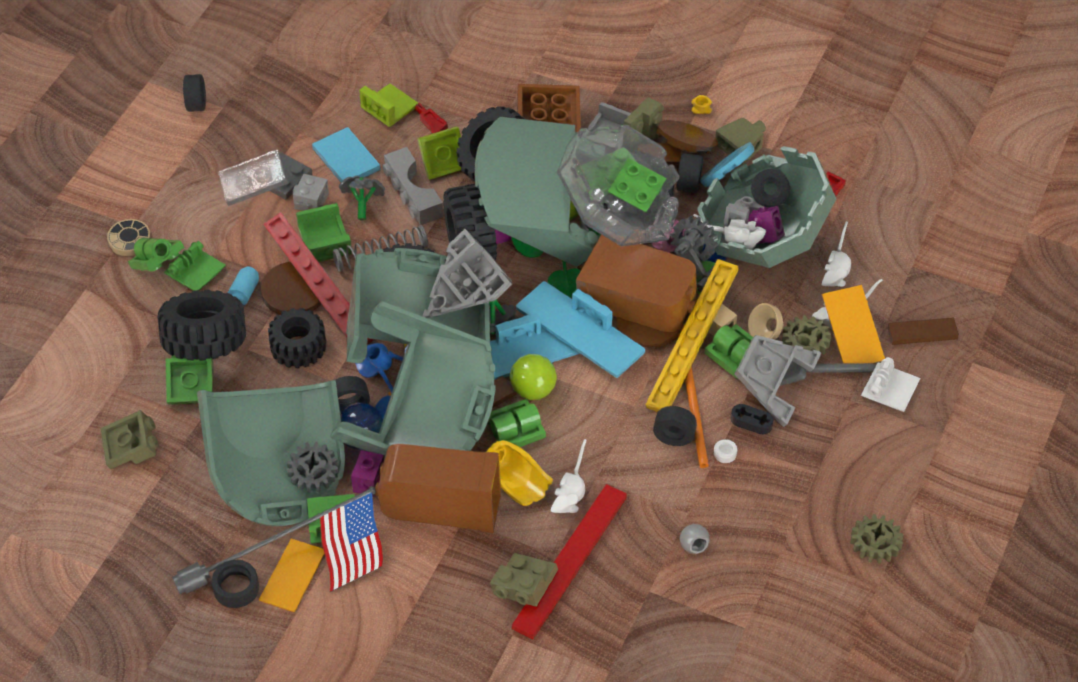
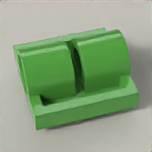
[128,238,184,272]
[705,324,753,379]
[487,399,546,447]

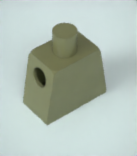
[715,118,766,165]

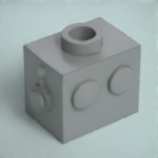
[293,174,329,211]

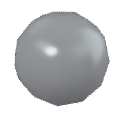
[680,524,710,554]

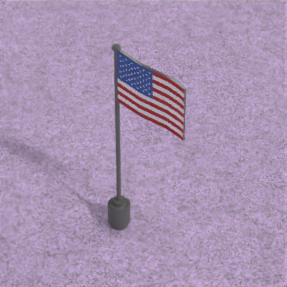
[172,486,383,594]

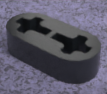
[731,404,774,435]

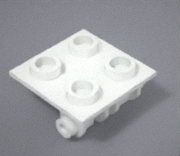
[861,357,920,412]

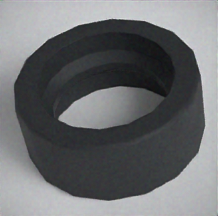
[335,376,370,416]
[211,560,259,608]

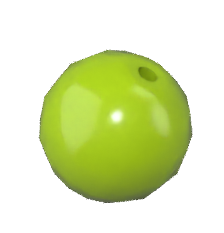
[510,354,557,400]

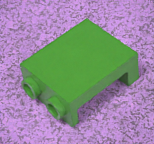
[296,203,352,262]

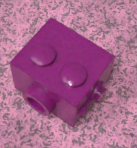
[748,206,785,244]
[351,450,384,497]

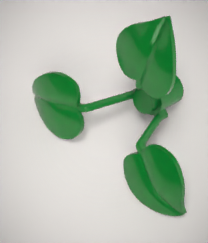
[511,224,606,298]

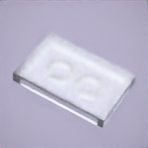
[219,150,288,206]

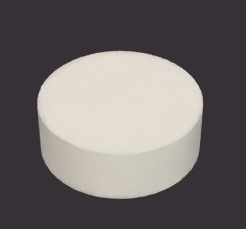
[714,439,737,463]

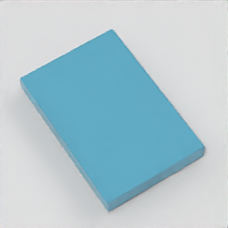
[312,127,381,182]

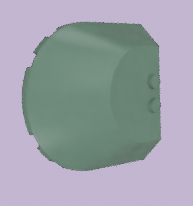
[197,380,345,526]

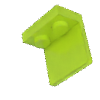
[359,84,418,127]

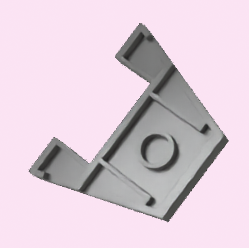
[735,335,821,427]

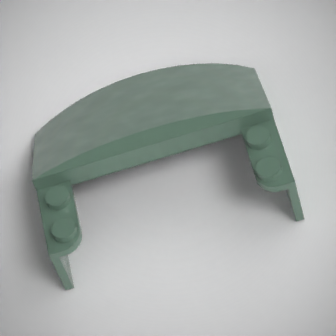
[475,117,604,267]
[346,248,490,363]
[330,301,495,458]

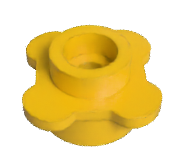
[691,95,712,114]

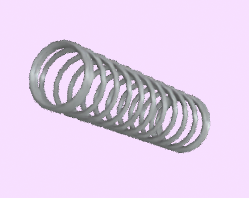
[333,225,428,272]

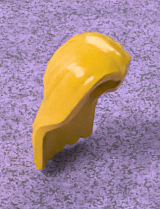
[486,440,553,506]

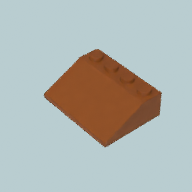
[517,84,581,134]

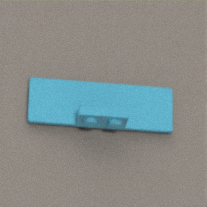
[516,281,645,378]
[490,312,580,380]

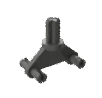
[675,230,714,292]

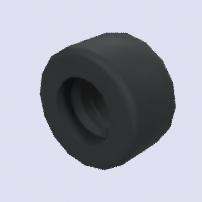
[677,153,703,193]

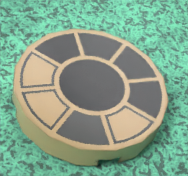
[107,219,151,256]

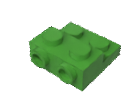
[166,355,214,405]

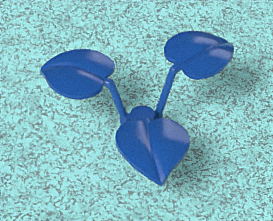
[355,343,408,426]

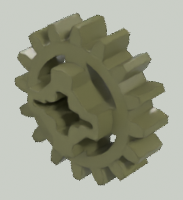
[782,315,831,354]
[850,514,904,564]

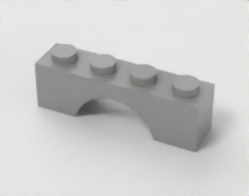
[383,147,443,225]

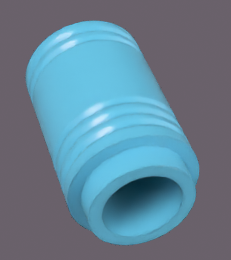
[228,267,259,305]

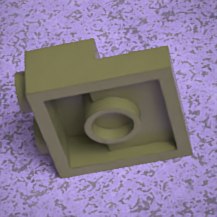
[623,97,664,152]
[100,410,159,469]
[490,553,558,606]

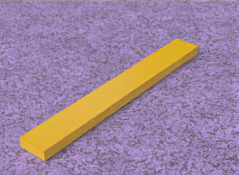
[645,259,738,412]

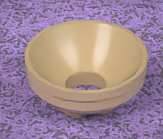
[748,303,783,340]

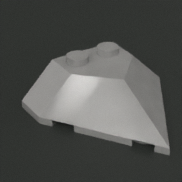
[423,229,512,318]

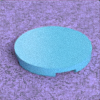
[700,142,754,187]

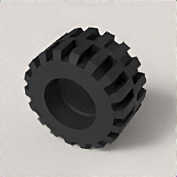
[268,308,326,368]

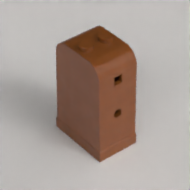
[576,231,697,332]
[375,444,501,533]

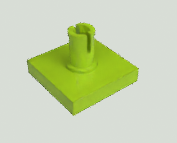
[417,126,461,180]

